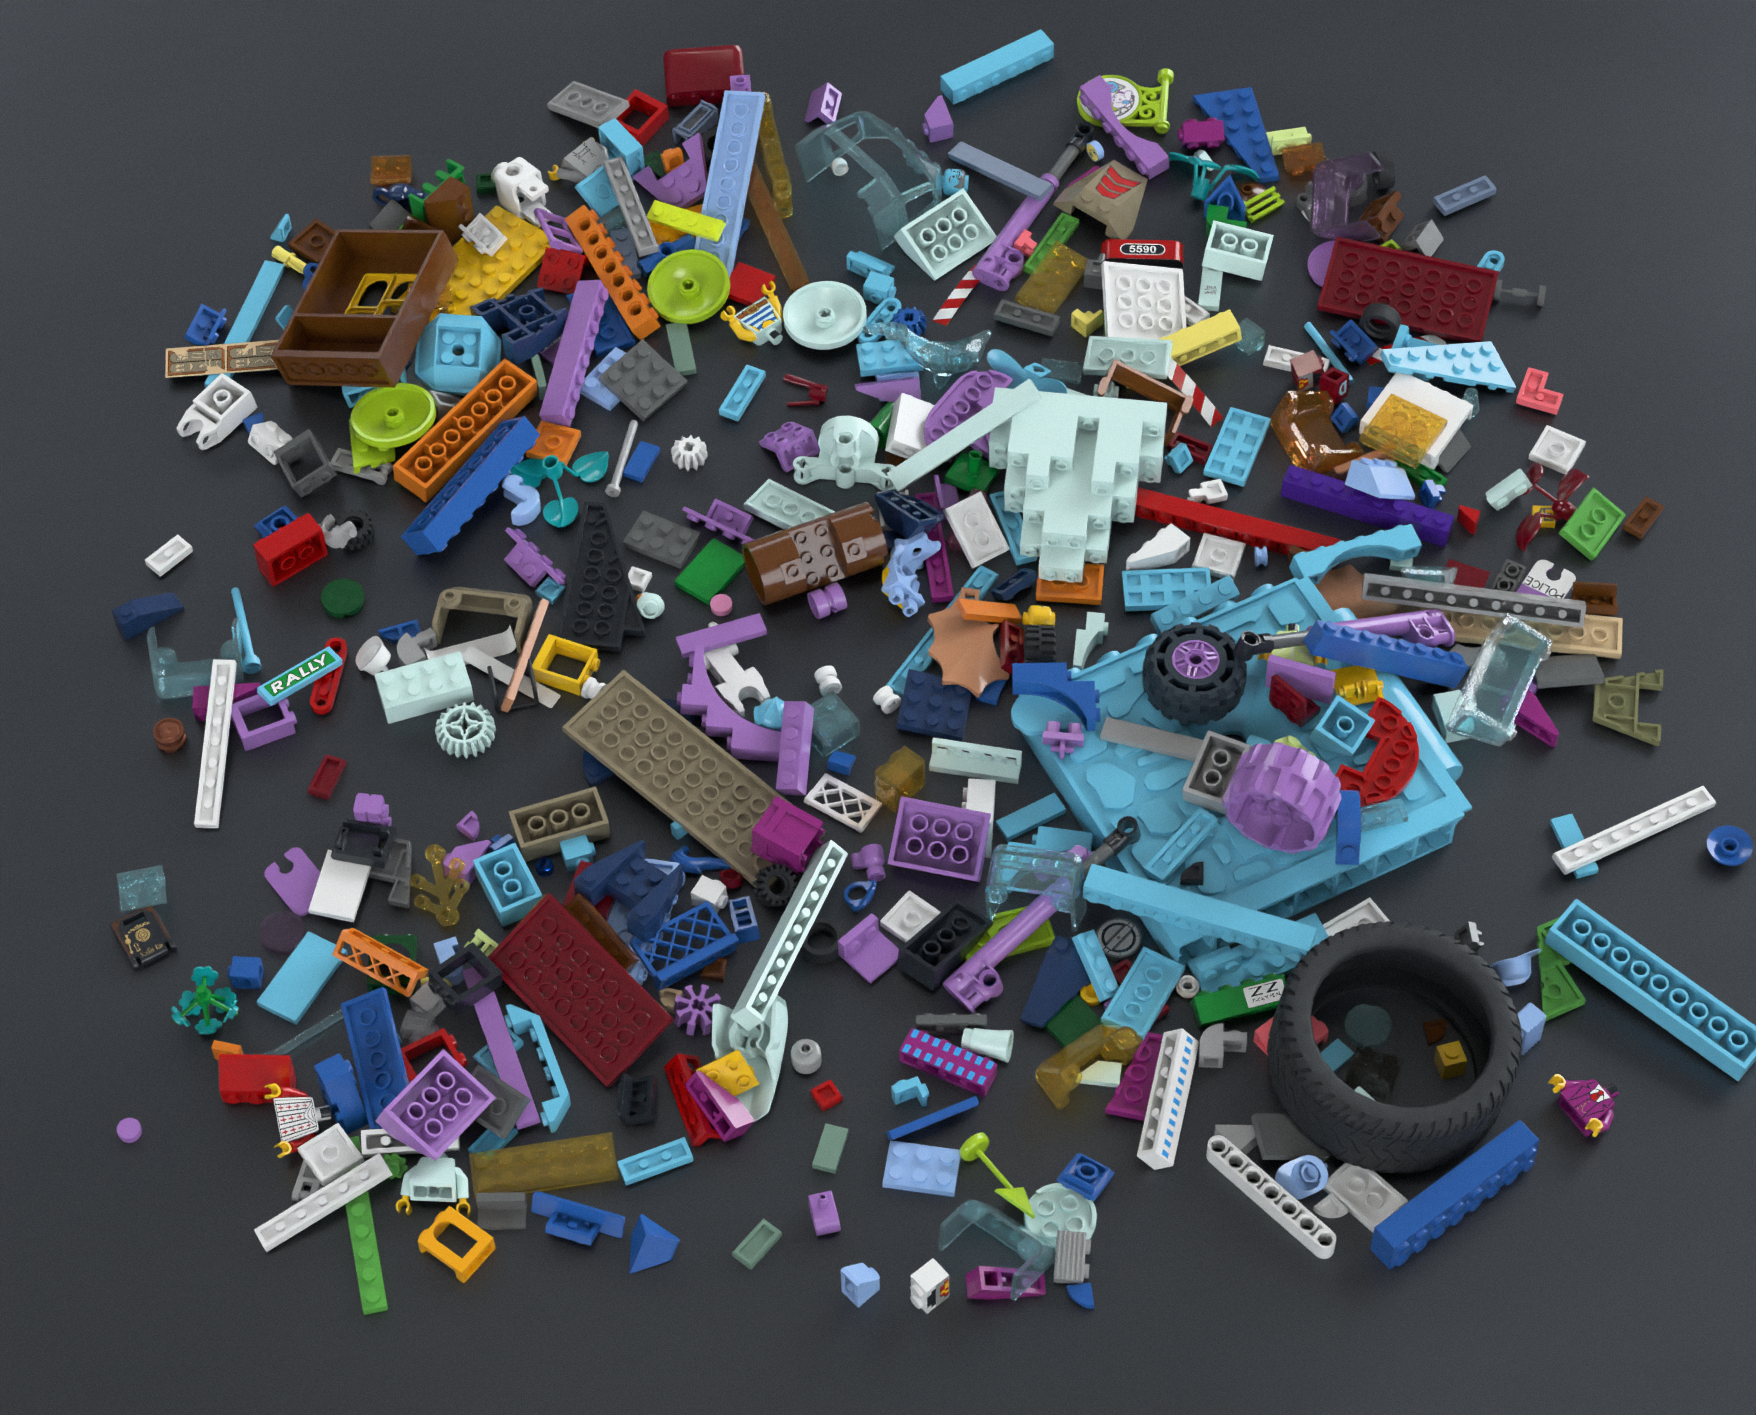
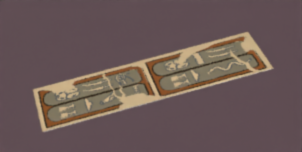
[165,340,279,378]

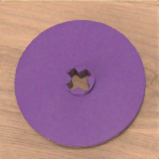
[1307,241,1335,287]

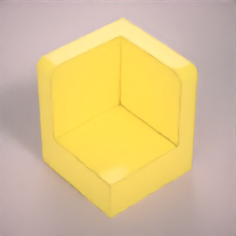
[1071,309,1104,338]

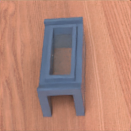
[672,100,718,144]

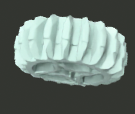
[435,702,496,759]

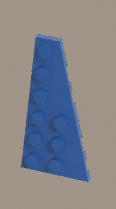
[1193,87,1279,183]

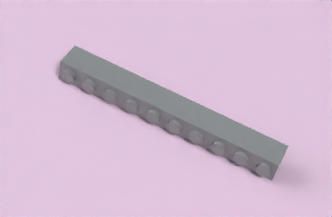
[1361,573,1586,628]

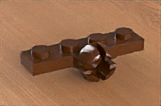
[565,893,639,972]

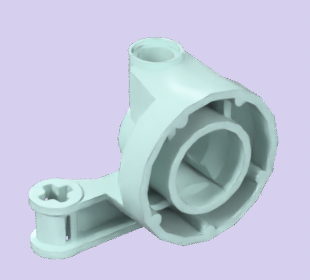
[793,416,896,491]

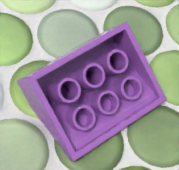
[888,796,991,883]
[375,1049,496,1161]

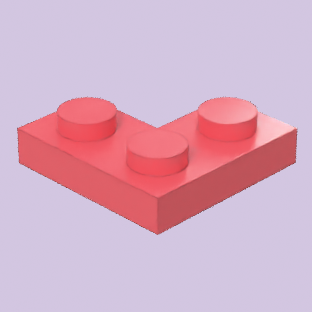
[1516,367,1564,415]

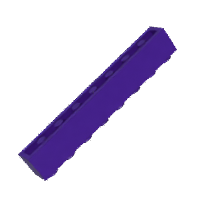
[1281,465,1454,547]

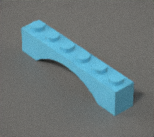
[1289,524,1422,585]

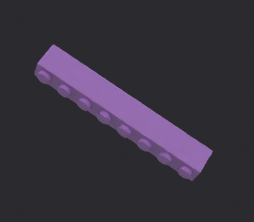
[539,280,608,427]

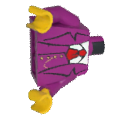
[1548,1074,1619,1137]

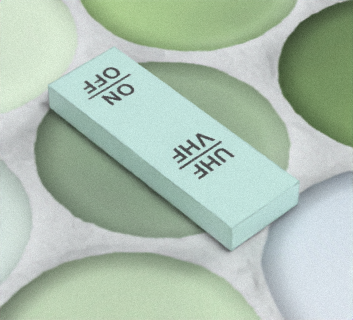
[1198,267,1223,311]

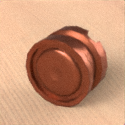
[153,718,187,753]

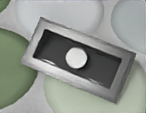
[369,199,410,230]

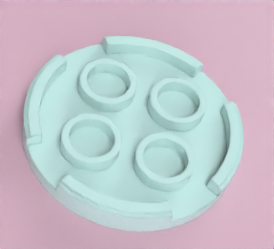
[1024,1183,1097,1252]

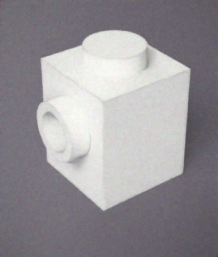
[691,875,728,913]

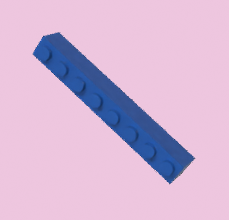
[1303,620,1469,688]

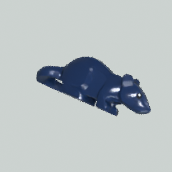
[372,183,429,209]

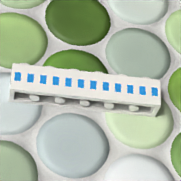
[1137,1028,1199,1170]

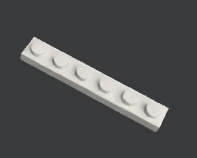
[254,1153,392,1252]

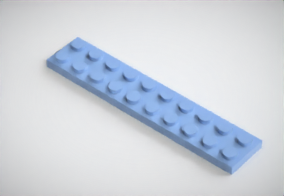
[694,90,765,278]

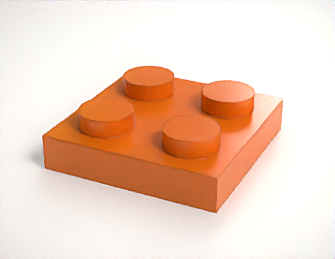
[526,420,581,466]

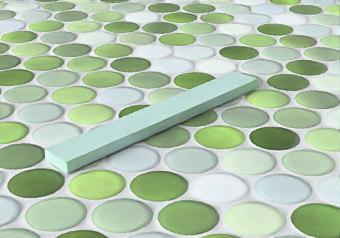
[887,379,1042,492]

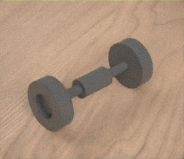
[1493,280,1546,306]

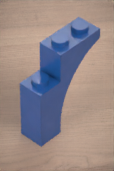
[1012,662,1100,731]

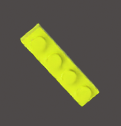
[646,200,726,242]

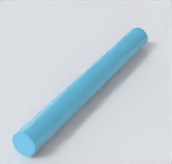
[1304,322,1354,385]

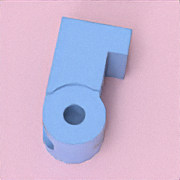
[433,936,464,985]

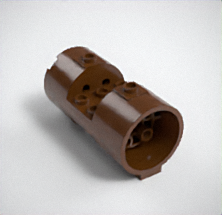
[742,502,888,606]

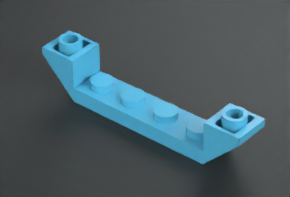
[504,1004,571,1133]

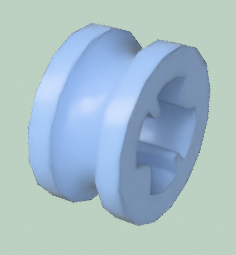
[1254,546,1268,567]

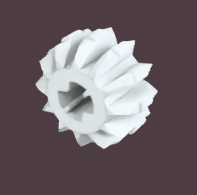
[671,435,708,471]

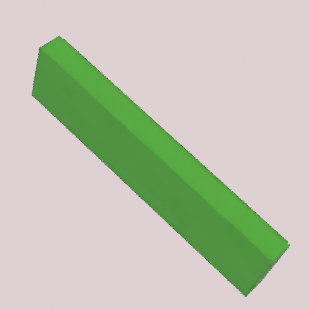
[1023,212,1080,279]

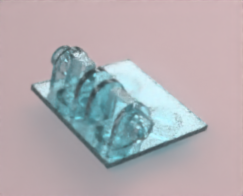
[117,865,167,912]

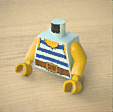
[721,281,784,345]

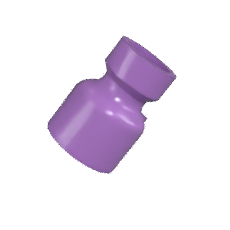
[850,844,886,882]

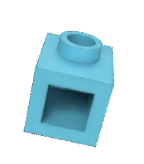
[863,271,896,304]
[560,834,596,872]

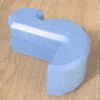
[502,475,541,526]

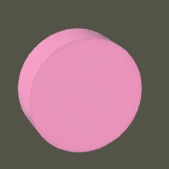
[710,594,732,616]

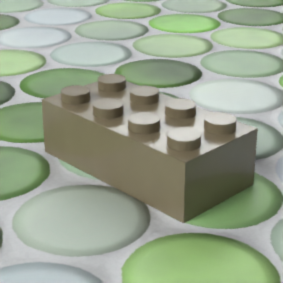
[509,786,611,862]

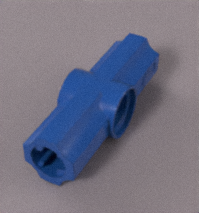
[637,234,696,277]

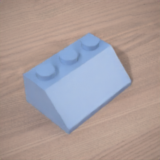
[1345,457,1415,500]

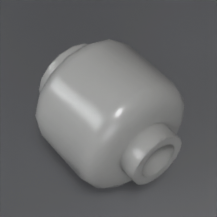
[791,1039,822,1074]

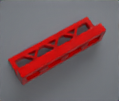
[664,1053,722,1147]

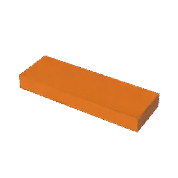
[956,599,1022,625]

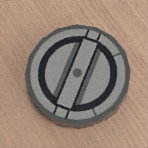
[1096,918,1142,962]

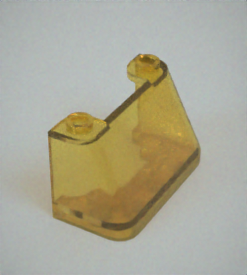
[1035,1024,1143,1110]

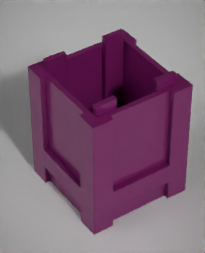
[750,796,825,877]

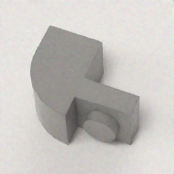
[397,628,438,667]
[1198,1023,1247,1068]

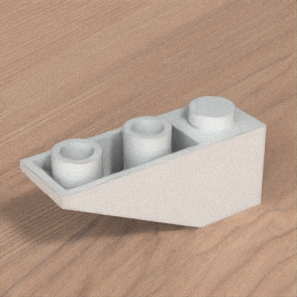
[1126,523,1190,571]

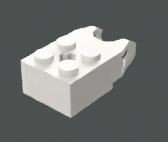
[176,373,258,450]

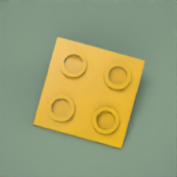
[1329,665,1385,706]
[696,1049,760,1097]

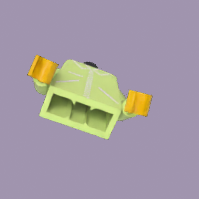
[1257,623,1327,666]

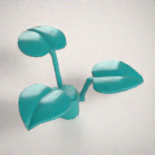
[1168,152,1259,201]
[510,451,609,528]

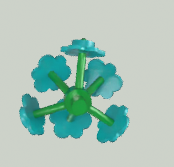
[171,966,239,1035]

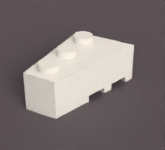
[962,779,996,858]

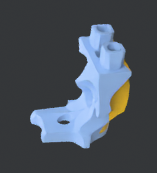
[881,531,941,617]

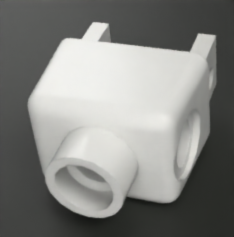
[491,157,553,228]

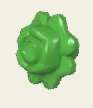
[383,1153,408,1179]

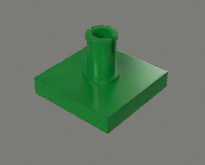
[944,450,1001,496]

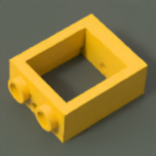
[532,634,600,696]

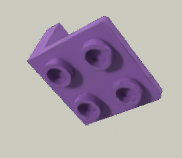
[759,422,820,472]
[838,913,899,983]

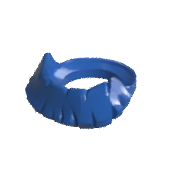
[844,880,876,912]

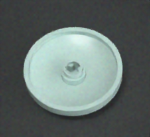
[783,281,867,350]

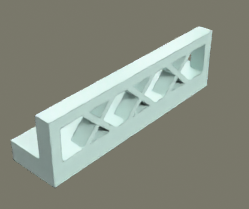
[929,737,1022,784]

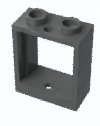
[274,429,337,498]

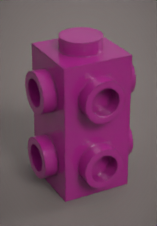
[1177,118,1225,150]

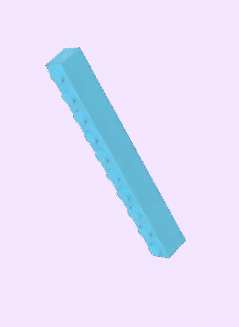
[1083,864,1317,962]

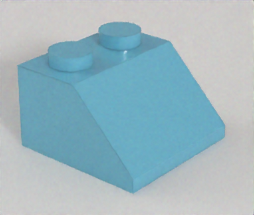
[1308,695,1376,756]

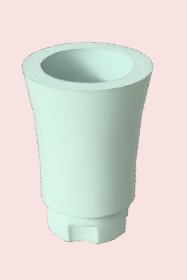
[961,1028,1014,1063]

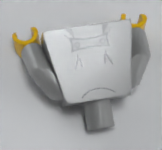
[547,137,609,183]

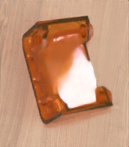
[1271,391,1365,474]

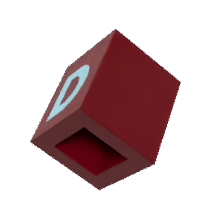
[1319,367,1349,405]

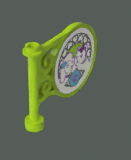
[1077,68,1174,134]

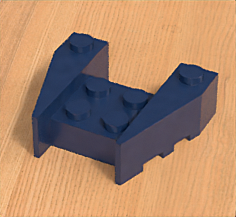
[470,287,568,365]
[574,840,683,943]

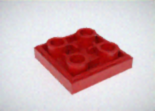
[728,262,776,306]

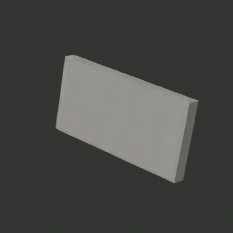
[547,81,630,128]

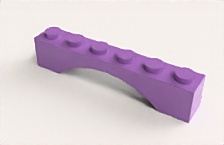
[1079,75,1169,180]

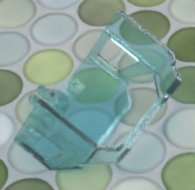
[795,111,943,251]

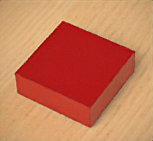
[810,1079,843,1112]

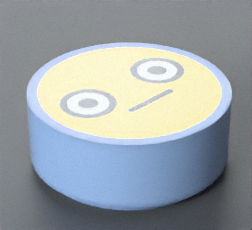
[1086,140,1104,162]

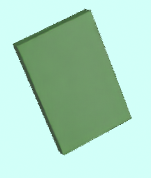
[1559,487,1626,561]

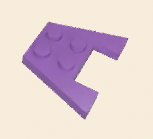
[632,132,708,209]

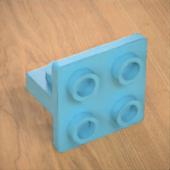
[1187,945,1247,993]

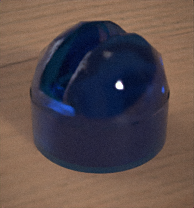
[535,856,554,877]

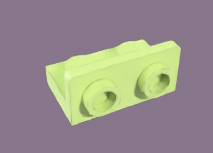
[1266,127,1312,155]

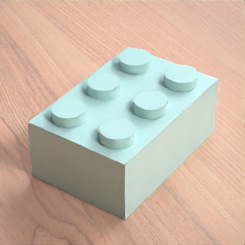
[1202,220,1274,281]

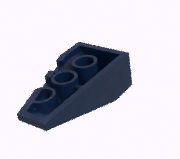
[1020,935,1091,1028]

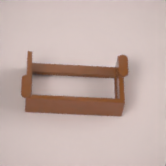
[1097,359,1193,446]

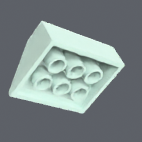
[893,188,997,281]

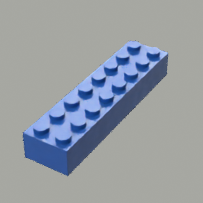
[400,416,540,555]
[1370,1120,1540,1270]

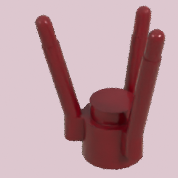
[783,374,828,406]

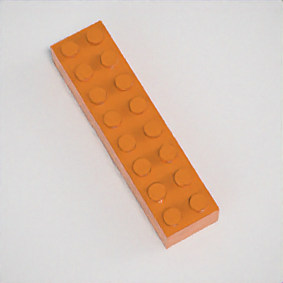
[393,358,537,503]

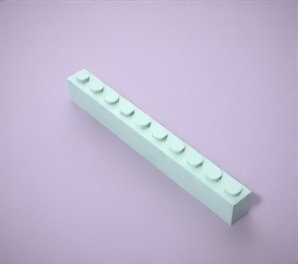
[730,840,848,1031]

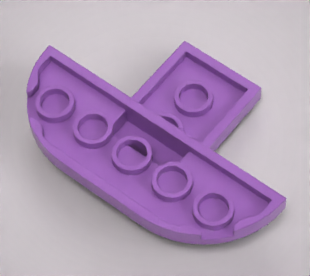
[924,370,1013,460]

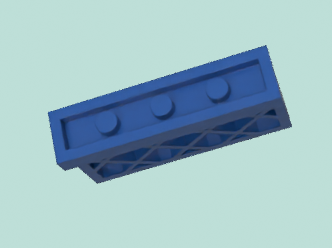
[630,901,739,992]

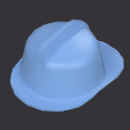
[1490,949,1541,987]
[1275,1155,1328,1200]

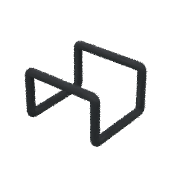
[487,658,539,712]

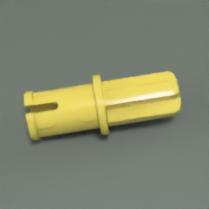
[272,246,307,274]

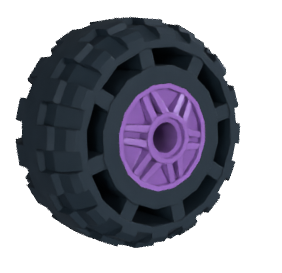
[1142,622,1247,726]

